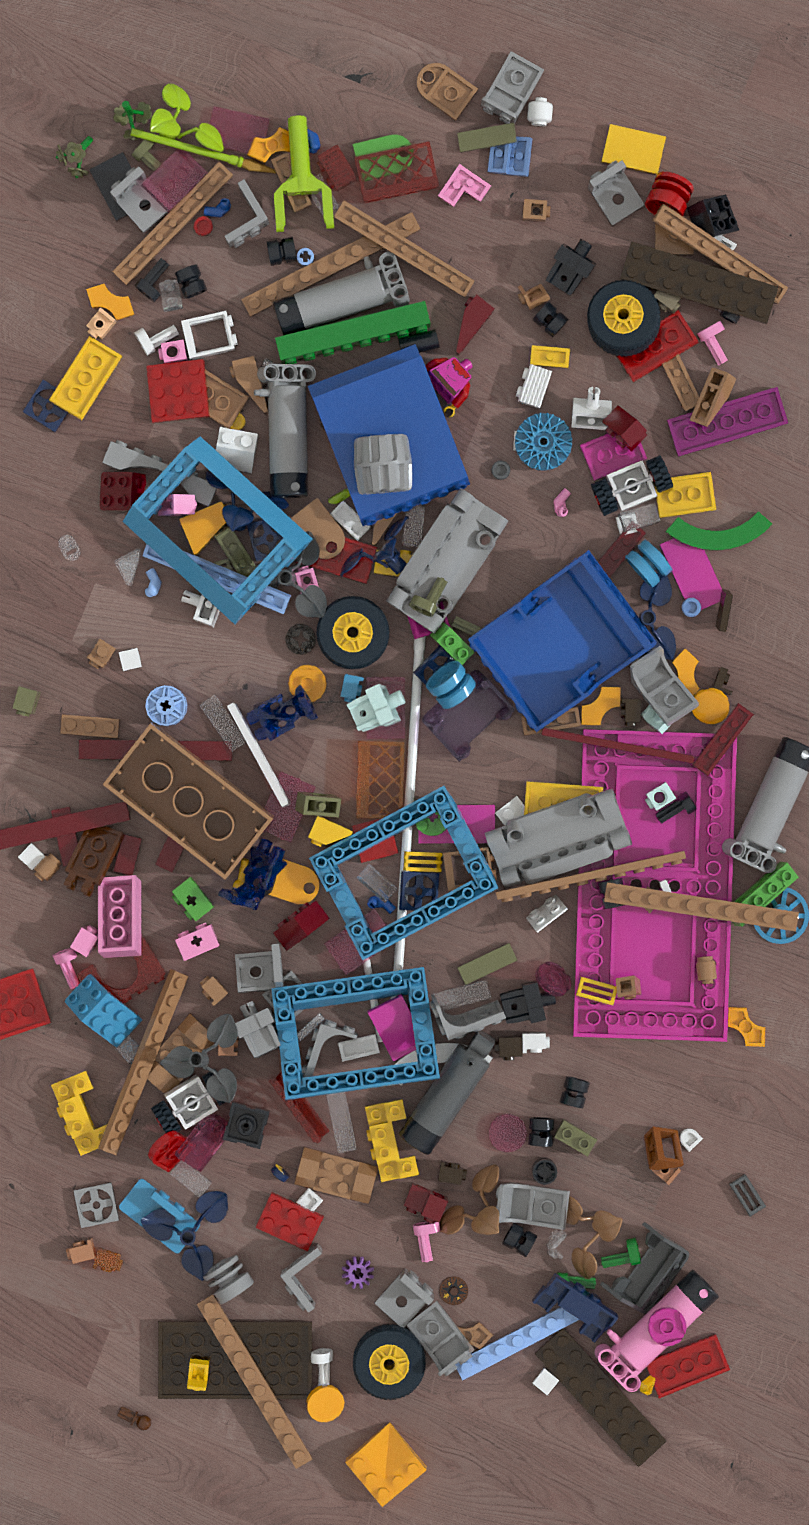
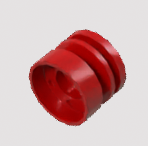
[645,171,694,216]

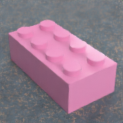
[98,875,141,958]

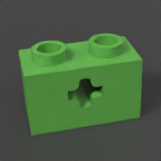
[430,622,475,665]
[172,877,215,921]

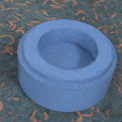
[681,598,701,617]

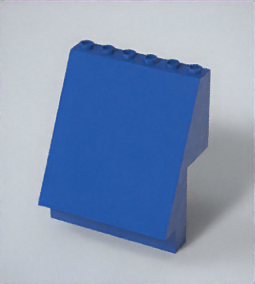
[308,344,470,526]
[468,550,657,732]

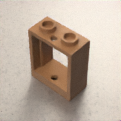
[443,847,497,891]

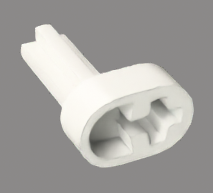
[134,325,179,356]
[311,1348,333,1386]

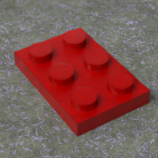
[256,1192,324,1251]

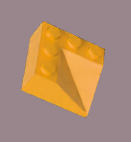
[345,1422,427,1507]

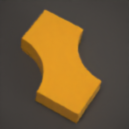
[247,127,290,163]
[86,284,135,321]
[672,649,700,696]
[581,687,621,725]
[728,1007,765,1047]

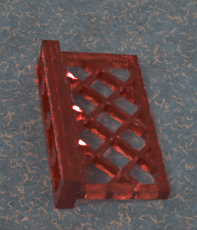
[354,141,439,204]
[269,1071,330,1143]

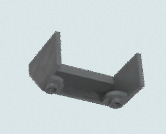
[600,1222,689,1314]

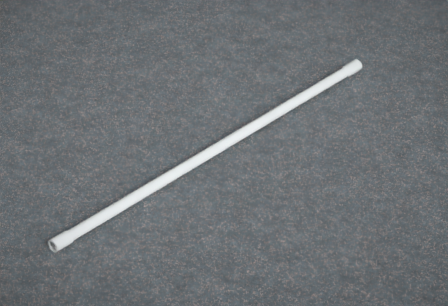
[391,636,426,999]

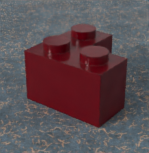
[602,405,647,452]
[273,901,330,951]
[404,1182,448,1224]

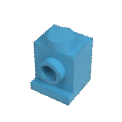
[340,674,364,702]

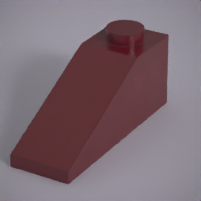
[456,294,495,356]

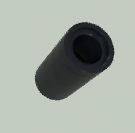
[398,329,440,353]

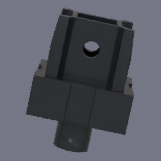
[545,239,596,296]
[500,981,556,1024]
[223,1101,270,1149]

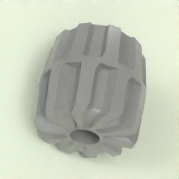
[354,434,412,495]

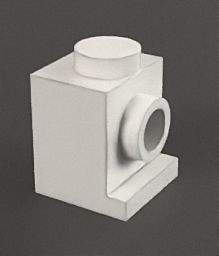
[522,1032,550,1053]

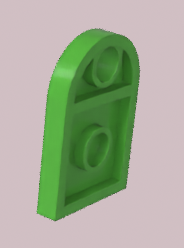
[353,135,414,182]

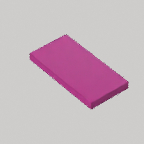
[660,538,722,610]
[418,805,495,843]

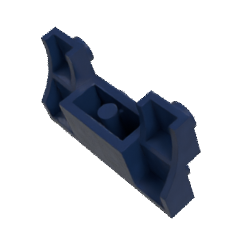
[532,1273,618,1343]

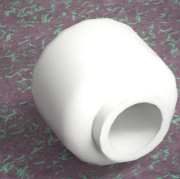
[527,97,553,127]

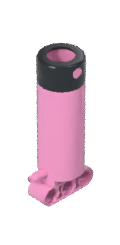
[594,1269,719,1392]

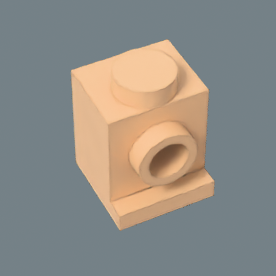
[86,307,117,339]

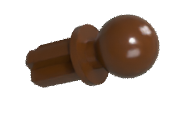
[117,1406,152,1431]

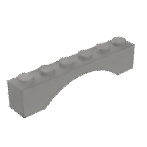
[102,440,218,507]

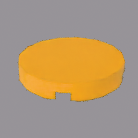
[288,665,327,702]
[692,688,730,724]
[306,1385,345,1422]

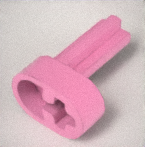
[697,321,728,366]
[52,948,80,989]
[413,1221,441,1263]

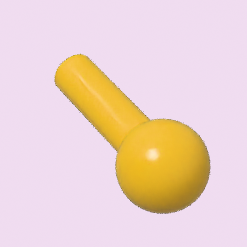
[233,858,249,894]

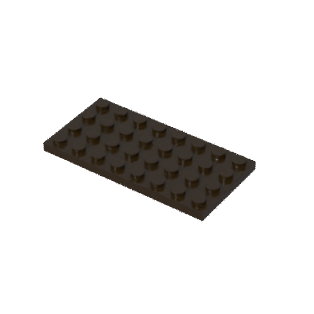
[158,1321,312,1399]

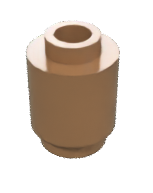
[34,853,62,882]
[696,956,717,984]

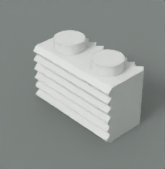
[515,364,552,409]

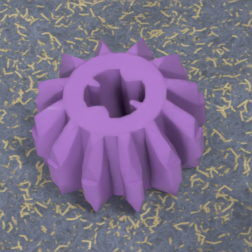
[342,1256,374,1289]

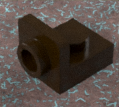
[713,667,733,696]

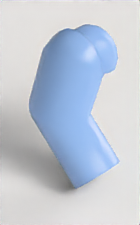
[145,568,161,597]

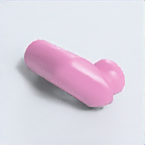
[553,488,571,517]

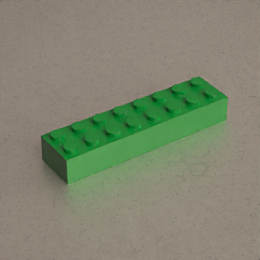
[275,301,431,364]

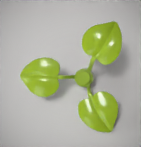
[150,83,224,152]

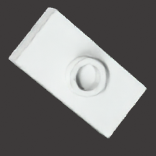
[330,501,371,541]
[338,1034,380,1062]

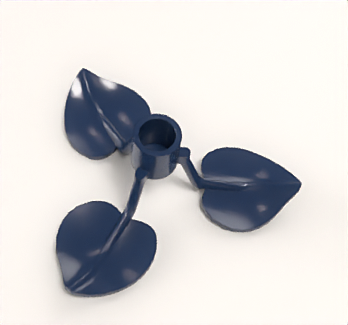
[205,471,289,531]
[340,516,409,577]
[639,573,676,660]
[141,1191,228,1281]

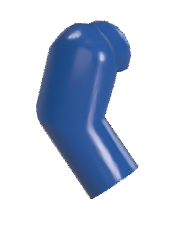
[308,129,321,154]
[204,198,231,217]
[367,895,396,914]

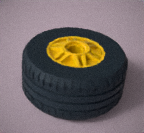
[587,280,661,357]
[316,596,389,669]
[353,1324,426,1400]

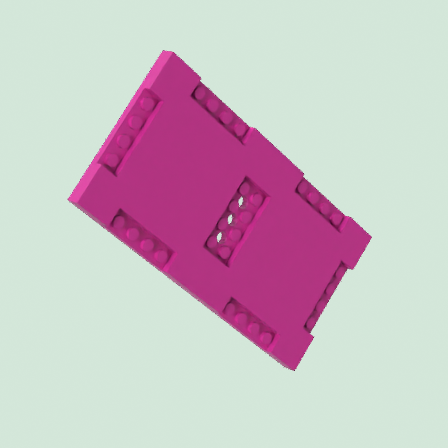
[573,729,737,1042]

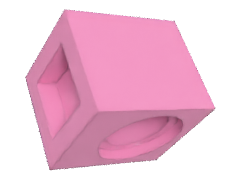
[158,340,188,363]

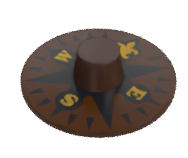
[440,1276,468,1305]

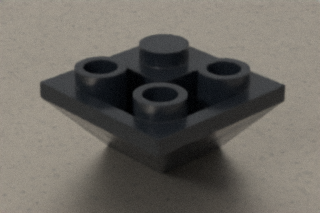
[687,194,739,237]

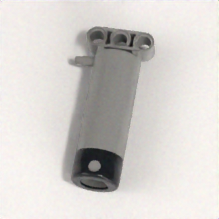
[272,252,410,336]
[254,364,316,498]
[722,737,809,873]

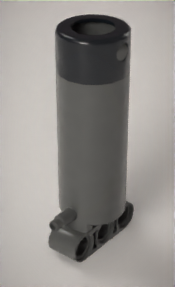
[399,1030,495,1155]

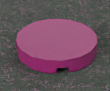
[648,1307,687,1346]

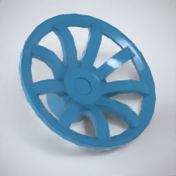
[754,888,809,944]

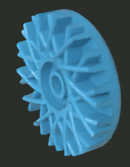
[515,413,572,471]

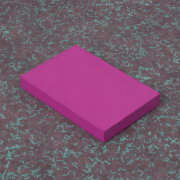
[580,434,647,481]
[367,994,416,1061]

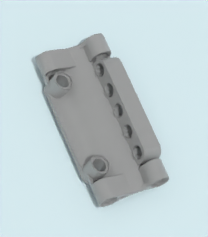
[386,488,509,634]
[485,788,632,889]

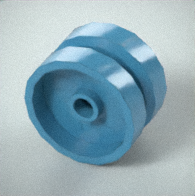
[625,539,673,588]
[426,661,476,709]

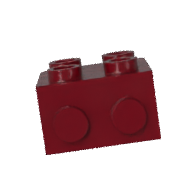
[100,472,146,511]

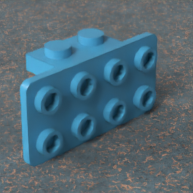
[119,1179,200,1253]

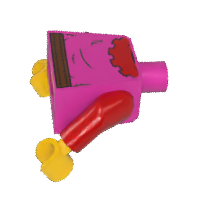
[425,357,473,418]

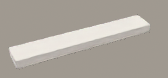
[227,703,290,808]

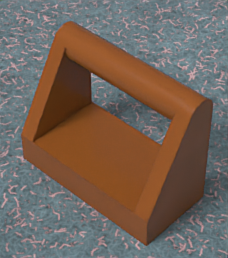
[644,1126,684,1170]

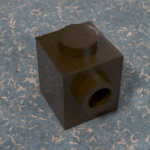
[495,1036,522,1061]

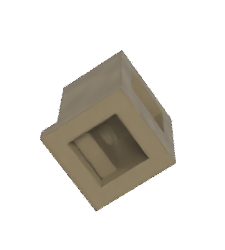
[654,291,681,313]

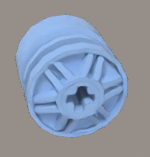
[145,685,188,726]

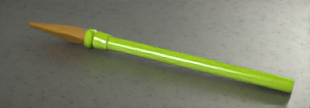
[130,128,276,173]

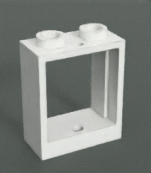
[181,311,238,360]

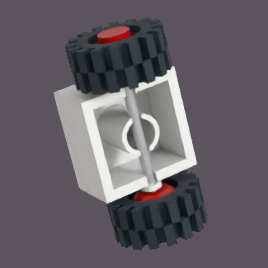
[591,455,673,516]
[151,1069,226,1133]

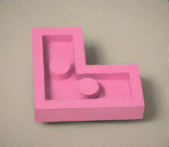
[438,164,491,207]

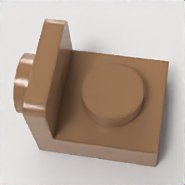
[87,639,116,669]

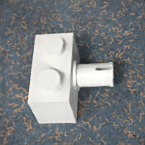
[571,387,612,430]
[181,590,220,627]

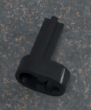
[134,258,169,302]
[655,792,697,824]

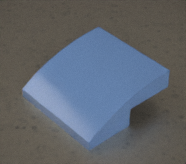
[488,137,533,177]

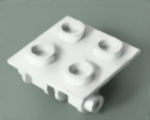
[526,895,568,933]

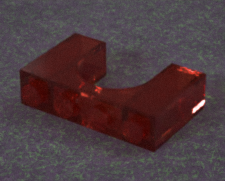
[76,934,167,1004]

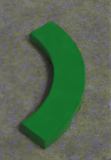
[665,511,772,551]

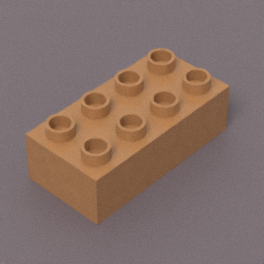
[103,722,274,880]

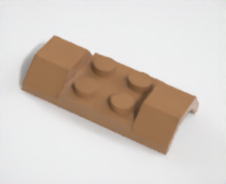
[147,1013,215,1093]
[295,1147,378,1204]

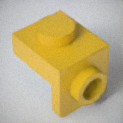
[187,1359,209,1391]

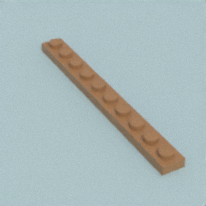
[241,212,421,317]
[496,851,686,902]
[604,882,799,931]
[98,969,189,1155]
[197,1294,313,1469]

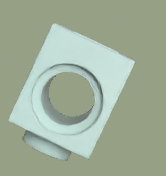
[645,782,676,811]

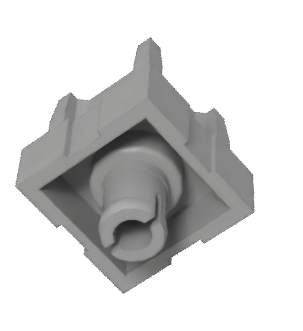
[235,1001,281,1058]

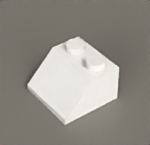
[216,427,259,473]

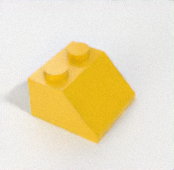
[308,816,353,847]

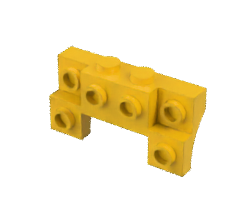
[51,1071,108,1156]
[365,1099,419,1182]

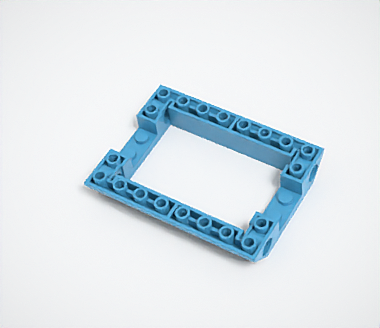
[122,436,313,625]
[309,786,498,960]
[271,967,440,1100]

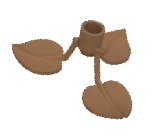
[439,1164,499,1235]
[566,1196,623,1279]

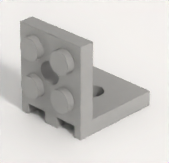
[587,160,645,226]
[110,166,172,233]
[224,179,269,248]
[235,944,284,993]
[280,1243,323,1313]
[374,1268,434,1328]

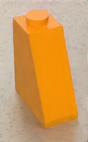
[179,501,227,555]

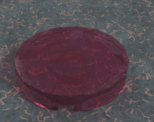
[535,962,572,997]
[489,1114,527,1152]

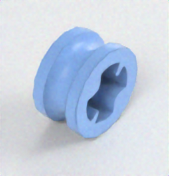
[297,248,314,266]

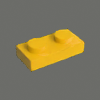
[530,345,570,369]

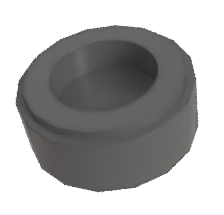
[491,461,510,480]

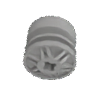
[203,1255,254,1304]

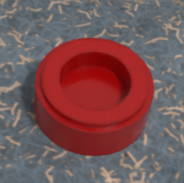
[194,216,213,236]

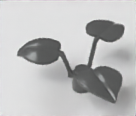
[268,531,327,618]
[160,1014,238,1103]

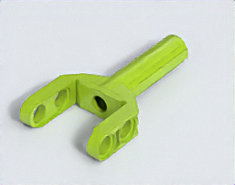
[274,115,334,232]

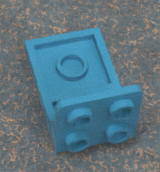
[65,974,143,1048]

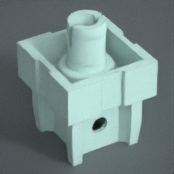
[347,684,406,732]

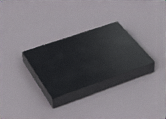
[89,152,150,221]

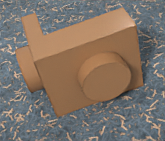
[518,284,550,310]

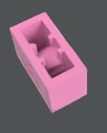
[158,494,197,516]
[175,922,220,961]
[70,925,98,957]

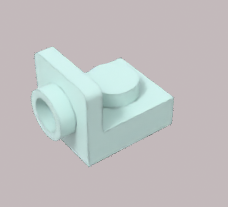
[641,705,670,734]

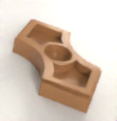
[457,1322,493,1349]

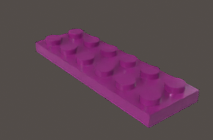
[667,387,788,457]

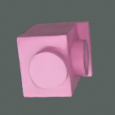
[295,566,319,594]

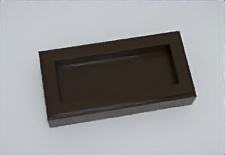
[715,589,733,632]

